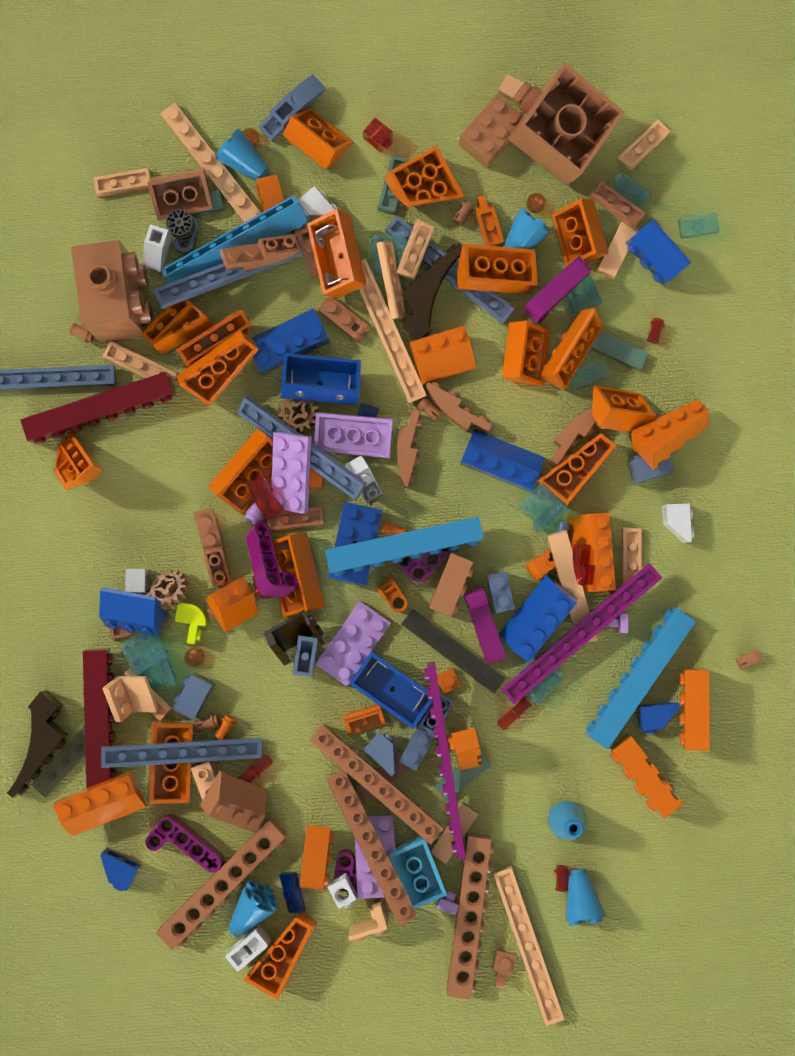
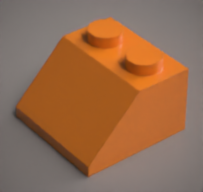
[206,577,258,633]

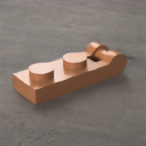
[294,222,319,278]
[318,297,371,343]

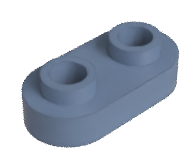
[174,216,199,254]

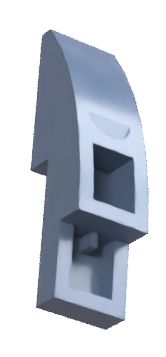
[258,75,326,142]
[398,694,454,771]

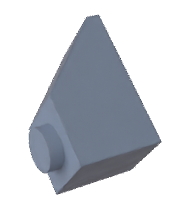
[293,635,318,677]
[363,732,398,777]

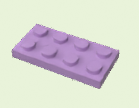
[314,412,393,458]
[271,432,311,514]
[316,601,391,686]
[355,815,395,899]

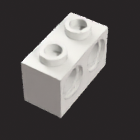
[225,924,271,972]

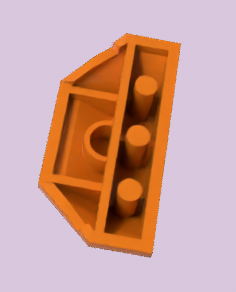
[176,309,252,367]
[54,433,103,490]

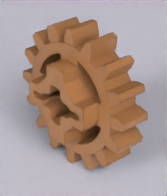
[277,399,319,433]
[146,569,189,610]

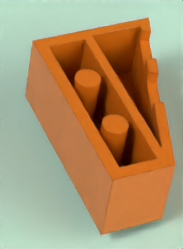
[141,299,213,355]
[448,727,482,771]
[299,825,334,892]

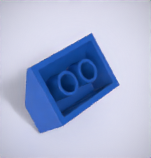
[626,219,691,285]
[99,587,166,636]

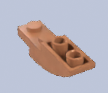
[220,234,301,271]
[426,382,492,434]
[549,408,595,467]
[397,409,423,488]
[194,508,232,587]

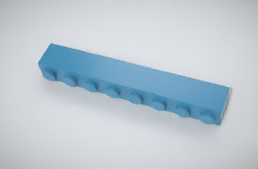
[161,195,308,284]
[324,516,484,576]
[585,608,696,750]

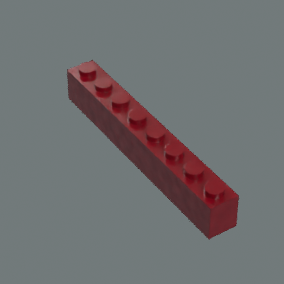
[20,372,177,445]
[83,648,117,788]

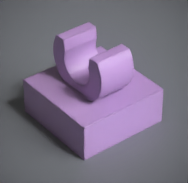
[608,613,628,633]
[435,891,459,915]

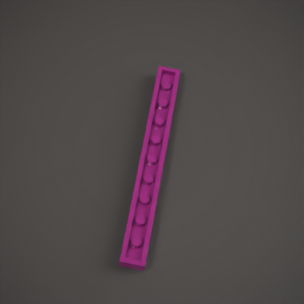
[501,563,662,704]
[424,661,466,860]

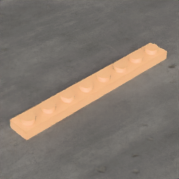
[160,103,261,223]
[358,259,427,404]
[493,866,564,1026]

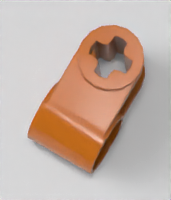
[525,549,556,581]
[375,575,408,612]

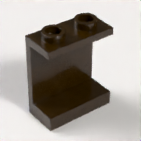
[263,610,325,666]

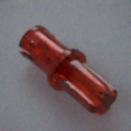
[497,697,532,730]
[237,755,273,782]

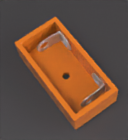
[307,209,367,299]

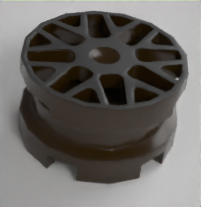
[166,209,195,240]

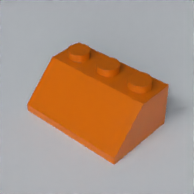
[283,108,353,169]
[551,199,609,267]
[502,321,550,386]
[410,326,476,385]
[592,385,657,433]

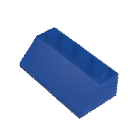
[251,309,330,375]
[460,429,545,492]
[499,574,577,663]

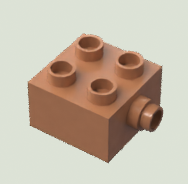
[507,62,625,186]
[71,240,154,343]

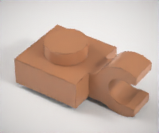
[492,949,517,989]

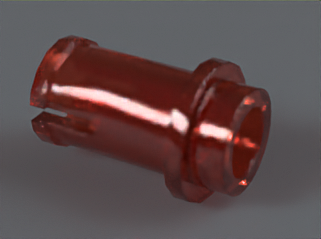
[647,318,665,344]
[554,865,570,892]

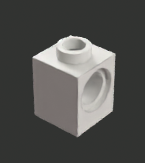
[125,569,149,595]
[328,873,357,909]

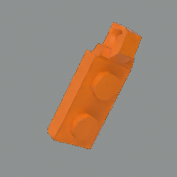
[475,195,504,246]

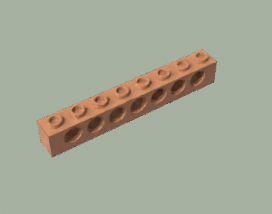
[310,725,443,845]
[326,770,418,927]
[156,817,287,950]
[446,833,494,1000]

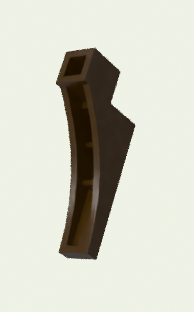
[402,243,462,340]
[7,690,69,798]

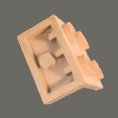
[102,676,159,722]
[348,898,388,941]

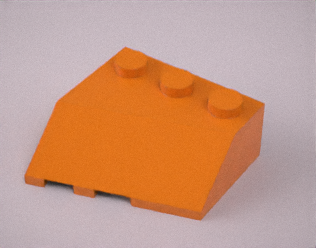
[384,145,465,207]

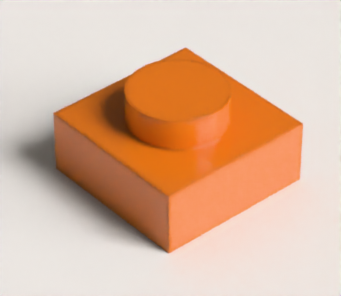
[437,668,461,694]

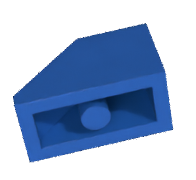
[637,702,680,734]
[100,848,141,891]

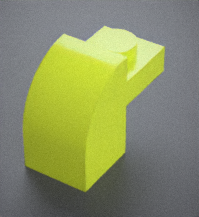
[175,602,209,644]

